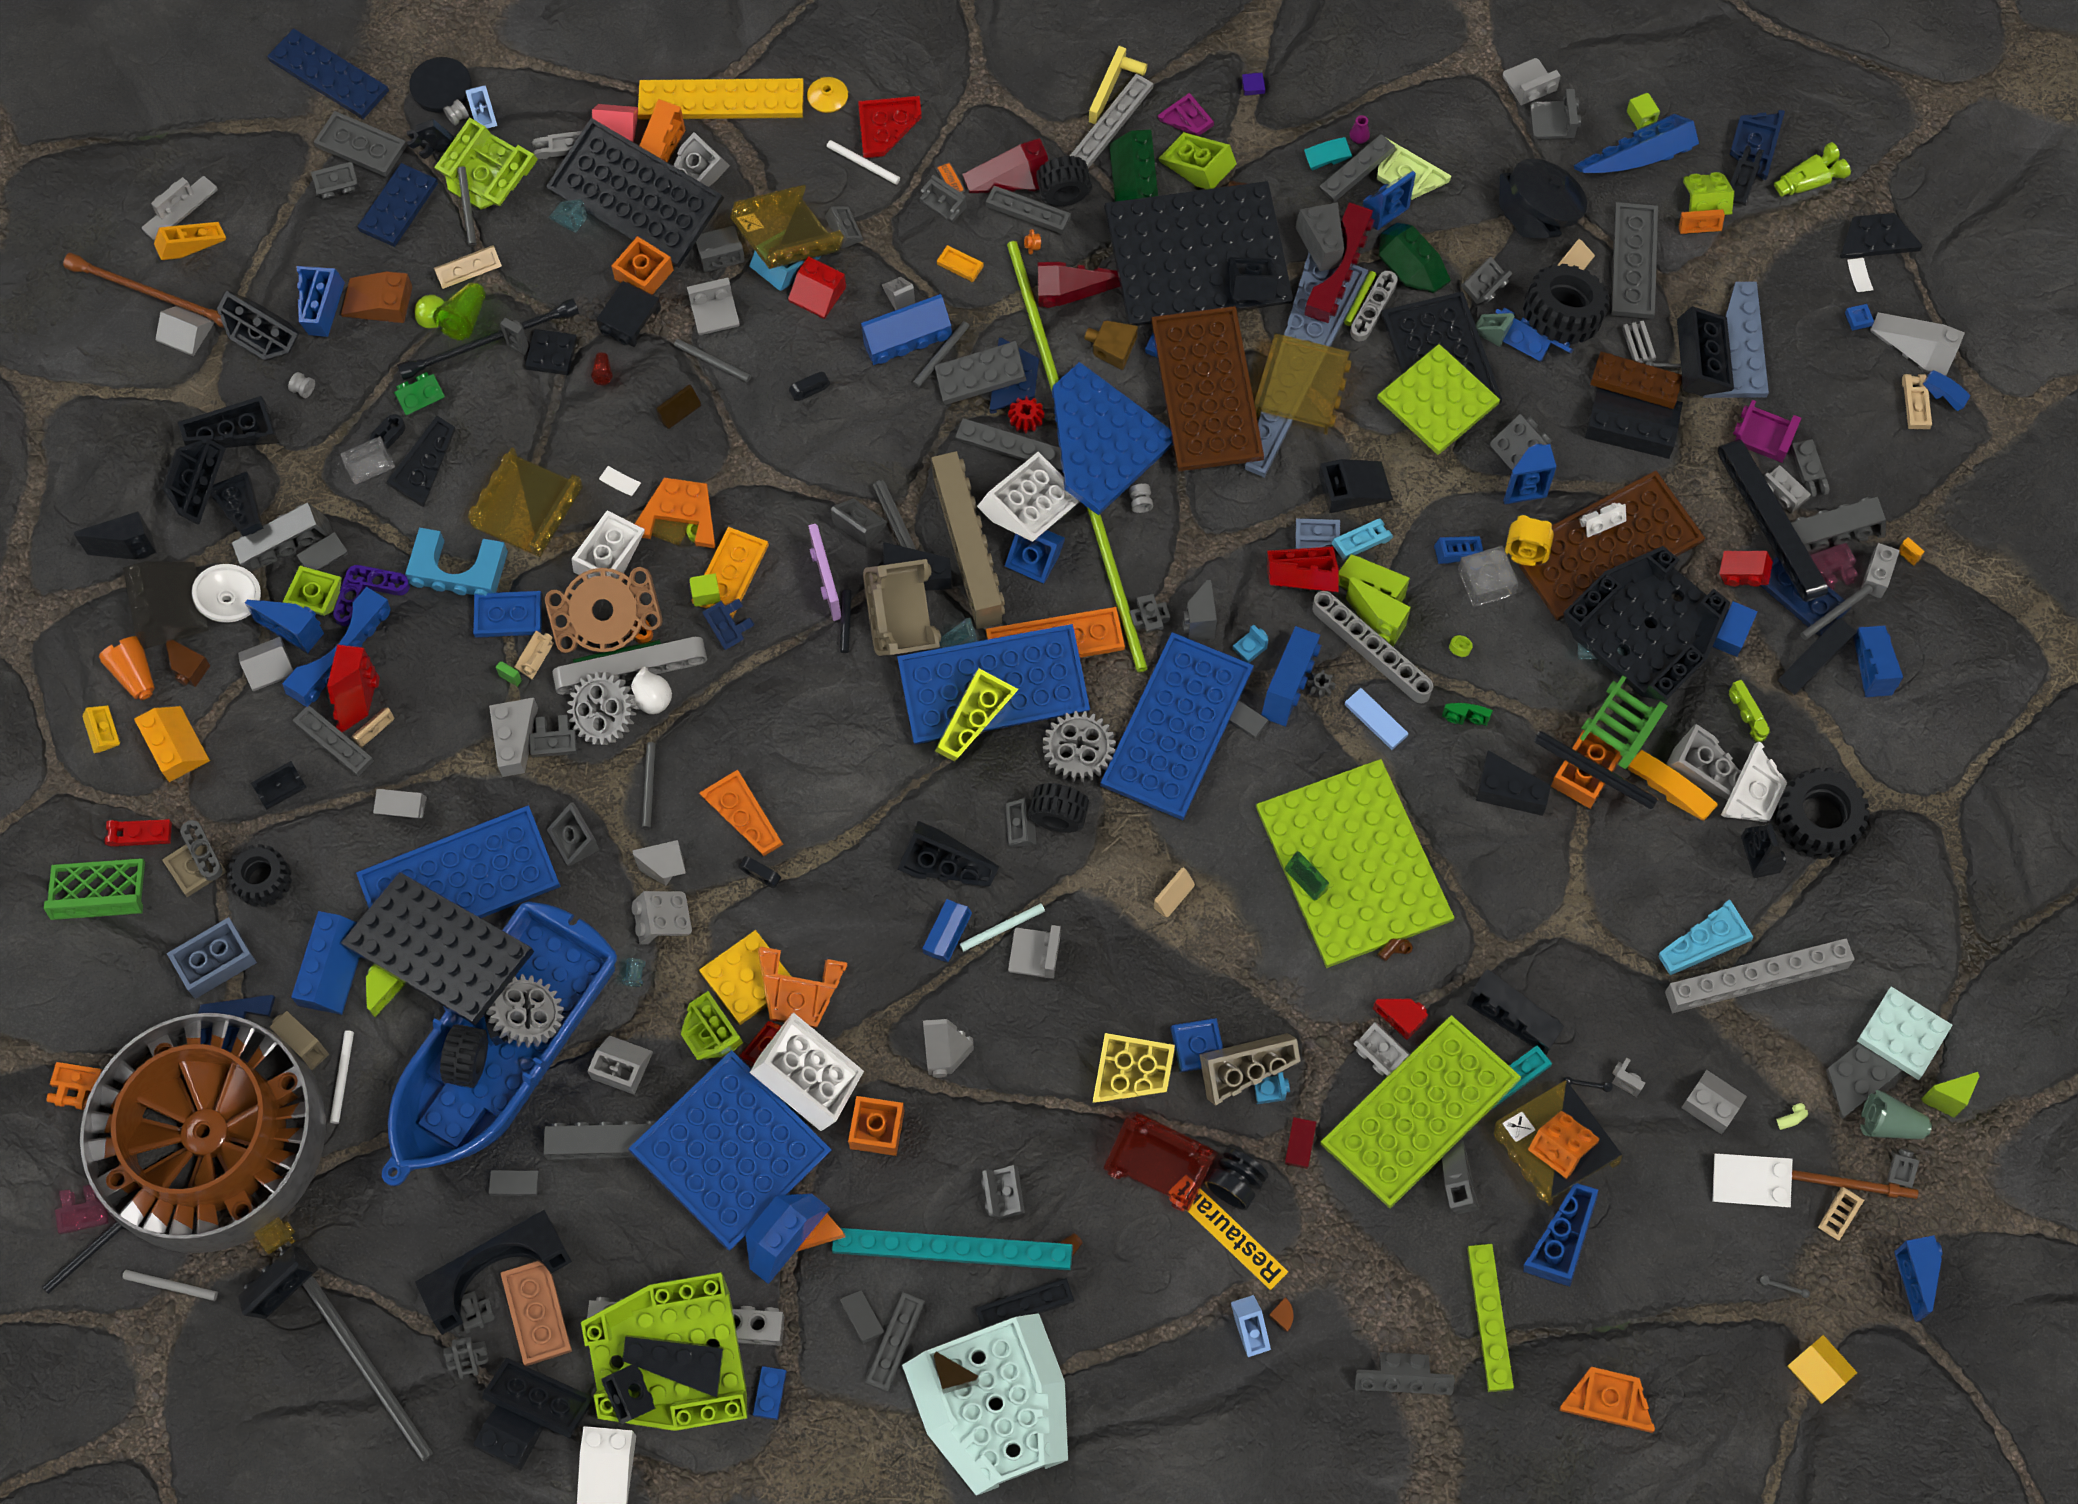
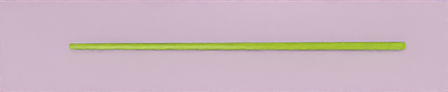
[1007,241,1148,672]

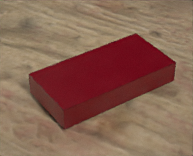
[1285,1117,1317,1169]

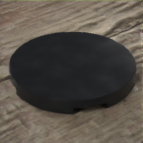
[409,57,472,113]

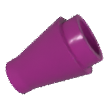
[1349,115,1370,144]

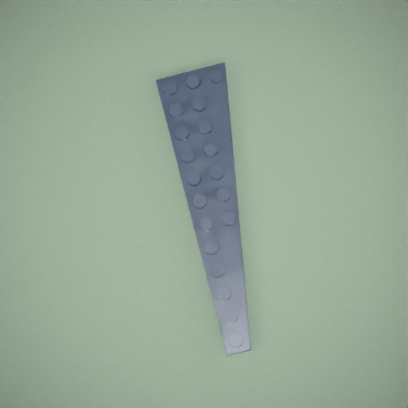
[1245,253,1368,478]

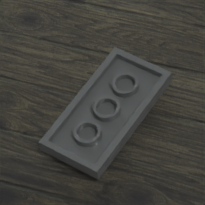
[313,111,407,177]
[935,341,1027,405]

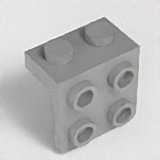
[1503,58,1561,105]
[632,891,692,944]

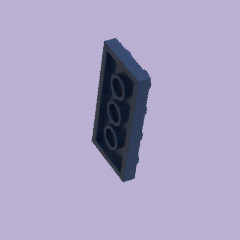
[358,163,438,247]
[1760,557,1851,637]

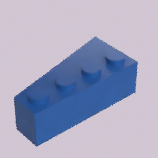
[1261,626,1322,727]
[1524,1183,1598,1287]

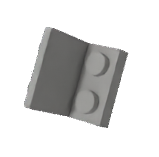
[687,278,740,335]
[1008,925,1061,979]

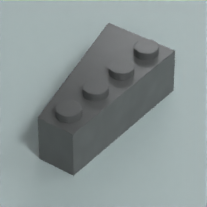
[1791,497,1886,552]
[232,503,333,571]

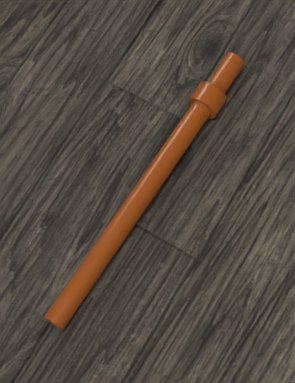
[1792,1170,1918,1199]

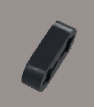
[789,372,830,401]
[370,414,405,452]
[739,856,781,888]

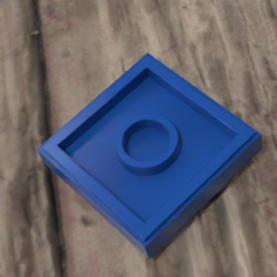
[1170,1018,1223,1072]

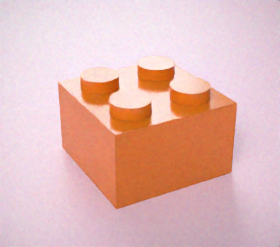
[611,236,674,295]
[848,1096,905,1156]

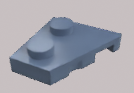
[1295,519,1340,549]

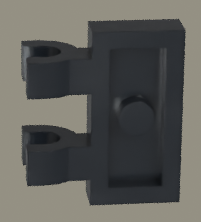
[407,119,455,159]

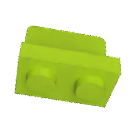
[1683,172,1734,215]

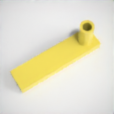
[1089,46,1148,124]

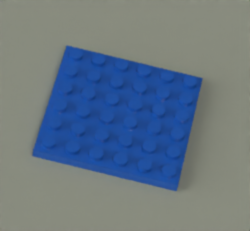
[628,1050,831,1252]

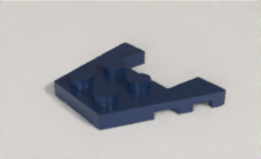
[198,995,275,1063]

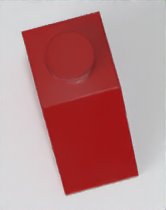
[1373,999,1428,1040]

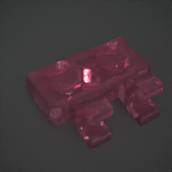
[1810,543,1858,590]
[55,1185,109,1235]

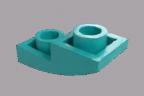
[1304,137,1353,171]

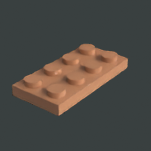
[500,1261,572,1366]

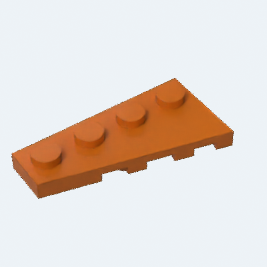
[699,770,783,856]

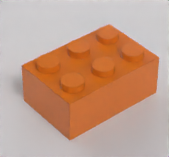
[1551,730,1626,809]

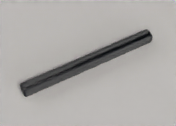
[1534,731,1658,809]

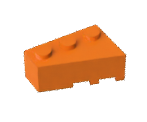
[639,99,686,163]

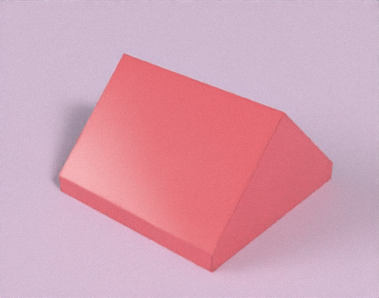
[592,104,638,143]

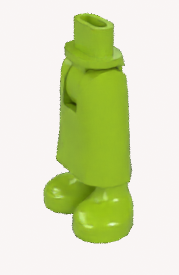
[1774,142,1851,197]

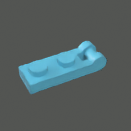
[1331,519,1393,560]

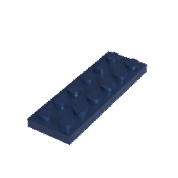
[267,28,389,119]

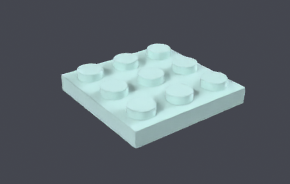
[1857,987,1952,1080]

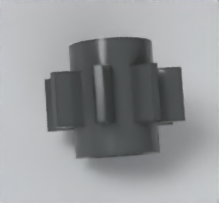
[1307,670,1336,700]

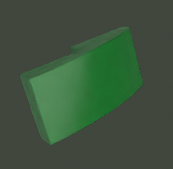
[1442,703,1493,726]

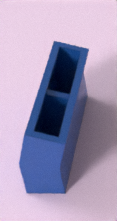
[922,899,972,962]

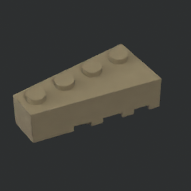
[1199,1033,1300,1106]

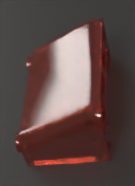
[1103,1112,1218,1211]

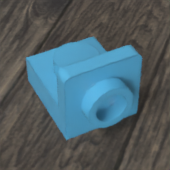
[1233,625,1268,663]
[1254,1072,1290,1104]

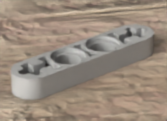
[1350,271,1398,342]

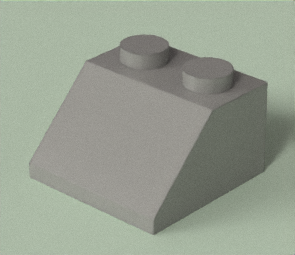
[1681,1070,1747,1135]

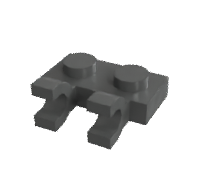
[530,715,577,757]

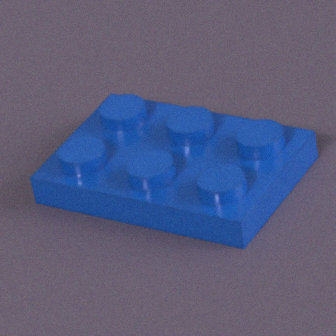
[473,591,542,638]

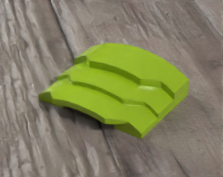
[434,117,538,209]

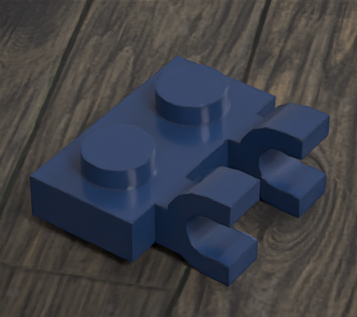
[702,598,755,650]

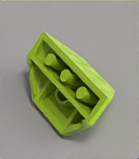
[681,991,743,1060]

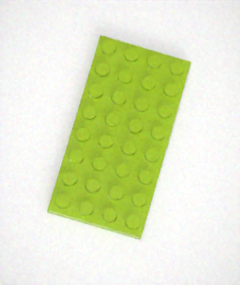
[1321,1015,1521,1208]

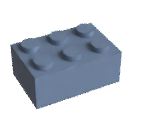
[167,917,257,999]

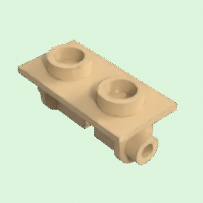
[514,630,554,679]

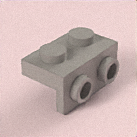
[1353,1022,1410,1076]

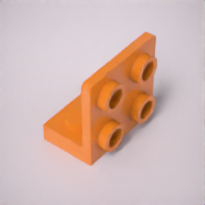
[1528,1111,1599,1179]

